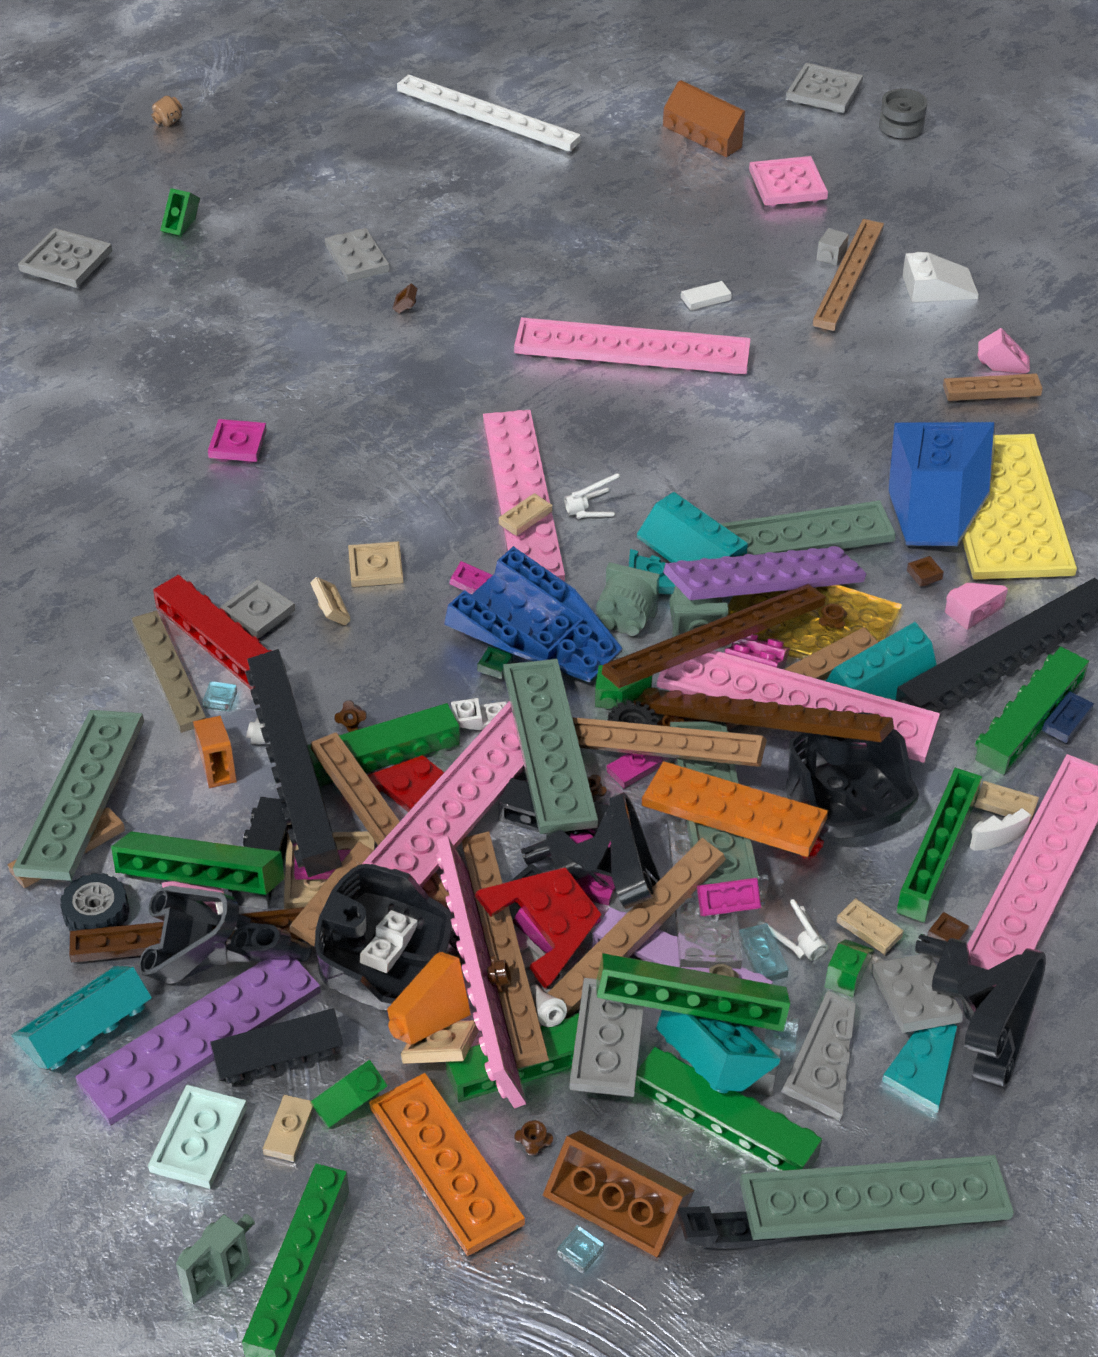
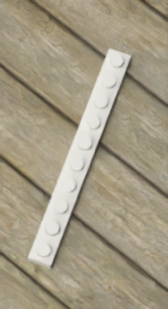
[397,74,581,151]

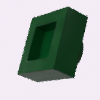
[477,646,513,679]

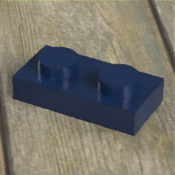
[1042,691,1094,743]

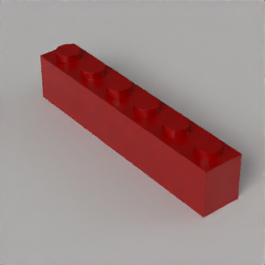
[153,574,272,690]

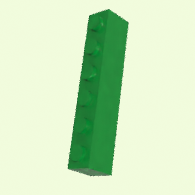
[975,646,1089,775]
[308,703,460,787]
[896,767,982,923]
[111,831,285,895]
[596,953,790,1032]
[446,1013,579,1103]
[635,1047,822,1171]
[242,1163,349,1357]

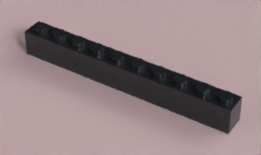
[895,577,1098,713]
[245,649,343,878]

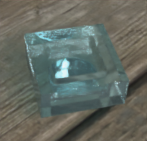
[202,681,237,712]
[764,1017,800,1052]
[557,1225,604,1274]

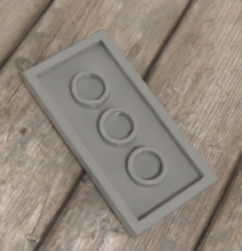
[570,978,644,1097]

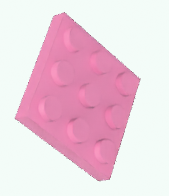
[749,156,828,206]

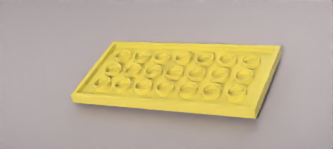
[962,434,1077,579]

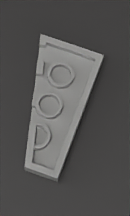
[781,990,856,1120]

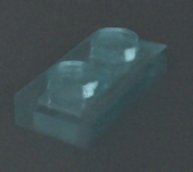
[738,923,789,981]

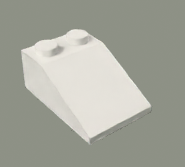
[902,252,979,302]

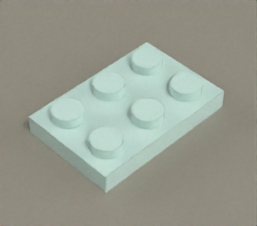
[148,1085,247,1189]

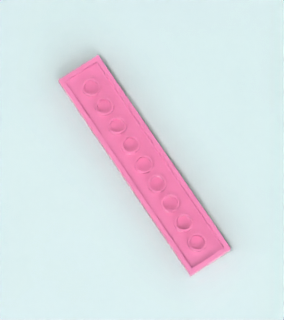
[514,317,751,374]
[483,410,565,582]
[657,650,940,763]
[362,701,525,887]
[968,754,1098,967]
[435,835,526,1109]

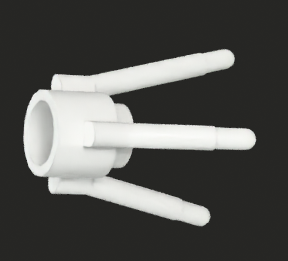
[564,473,620,519]
[757,899,829,961]

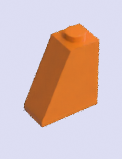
[193,716,237,788]
[387,952,471,1045]

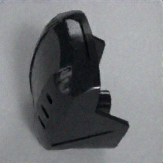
[786,712,919,839]
[315,864,451,1011]

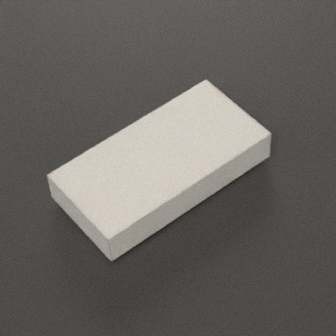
[681,281,732,310]

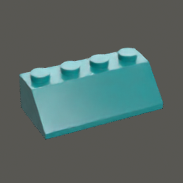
[636,492,748,563]
[826,622,937,701]
[11,966,152,1070]
[656,1010,781,1093]

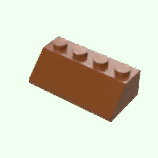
[663,80,745,157]
[542,1130,695,1258]

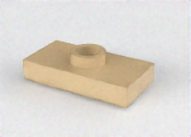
[499,493,552,536]
[310,577,351,626]
[975,781,1039,824]
[836,898,904,955]
[263,1095,314,1162]

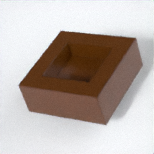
[392,283,418,314]
[907,556,944,587]
[927,912,970,942]

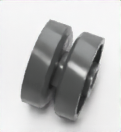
[879,88,928,139]

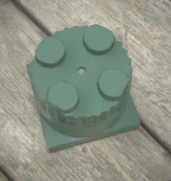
[596,562,660,636]
[669,586,728,647]

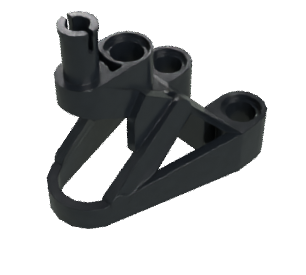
[521,792,672,917]
[138,886,312,984]
[915,934,1046,1088]

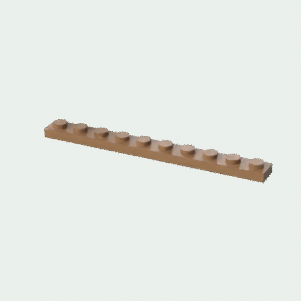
[462,831,549,1069]

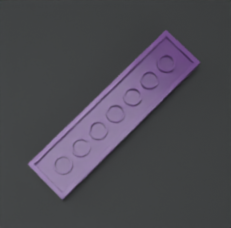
[663,546,867,600]
[75,955,321,1126]

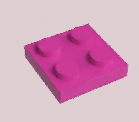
[208,419,267,462]

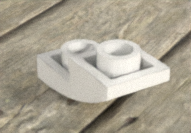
[451,698,506,730]
[970,808,1031,851]
[360,910,418,973]

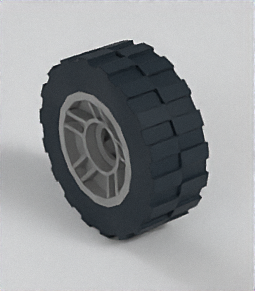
[60,873,130,931]

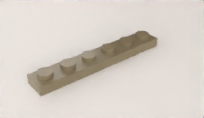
[132,610,206,733]

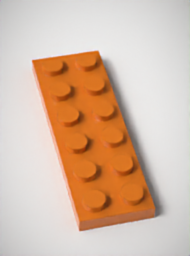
[642,761,828,857]
[369,1073,525,1257]

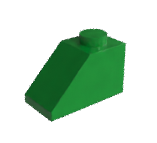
[160,188,200,236]
[595,665,653,709]
[824,939,874,998]
[310,1060,388,1128]

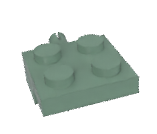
[176,1214,255,1304]

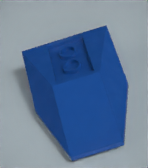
[889,422,995,546]
[444,546,623,682]

